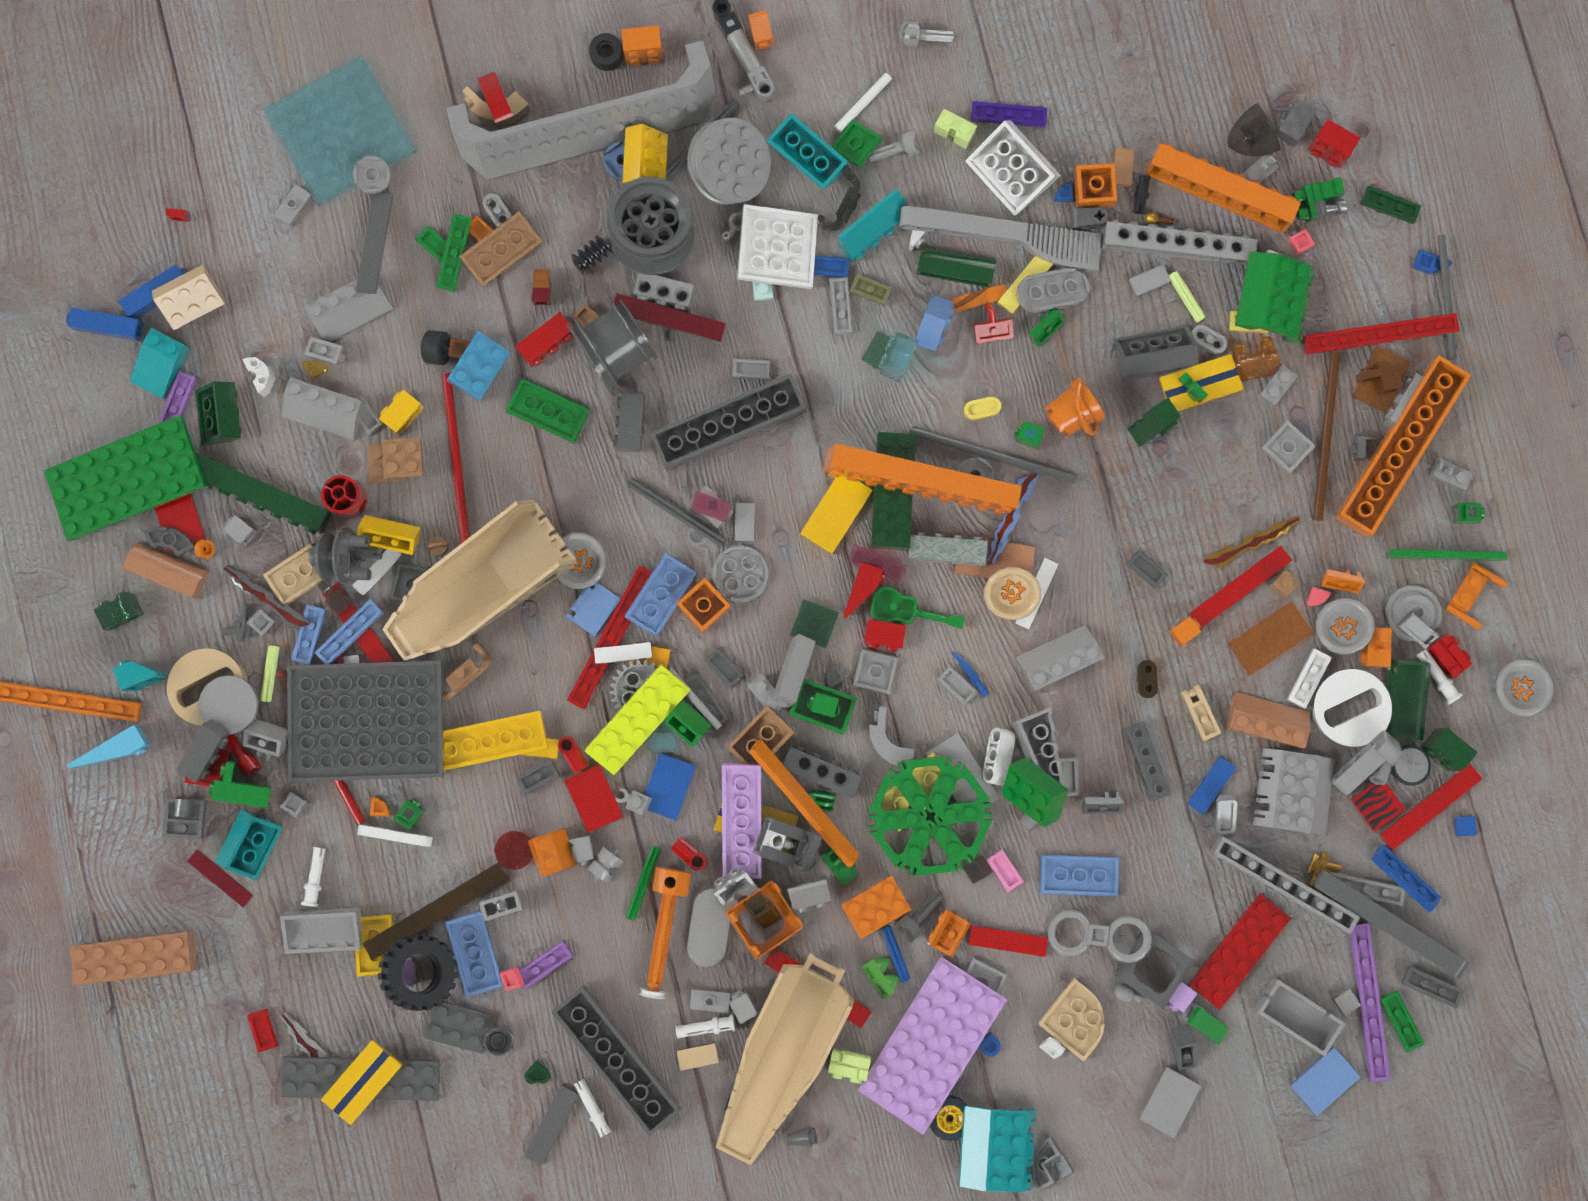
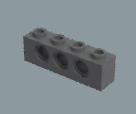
[1122,721,1171,801]
[783,745,862,798]

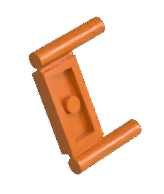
[1445,562,1508,630]

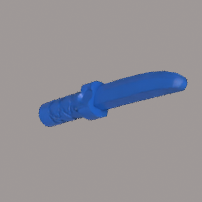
[952,652,990,698]

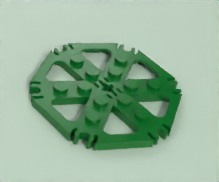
[868,755,993,876]

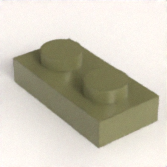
[850,274,892,306]

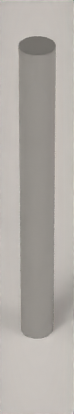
[669,667,722,730]

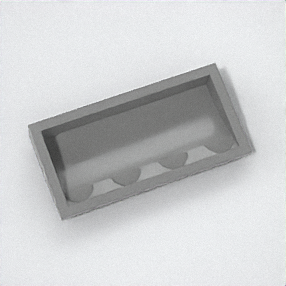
[280,907,362,954]

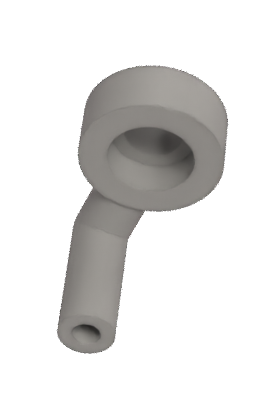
[722,212,742,241]

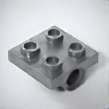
[162,798,207,839]

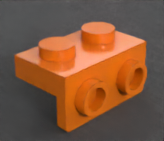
[928,910,971,958]

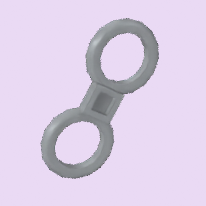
[1048,910,1152,963]

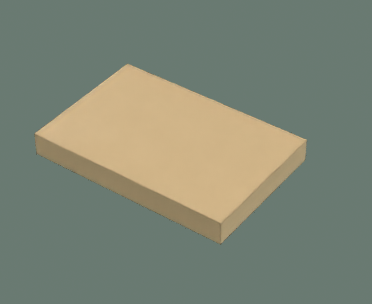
[263,543,325,606]

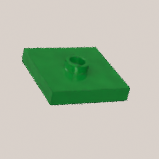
[832,119,883,169]

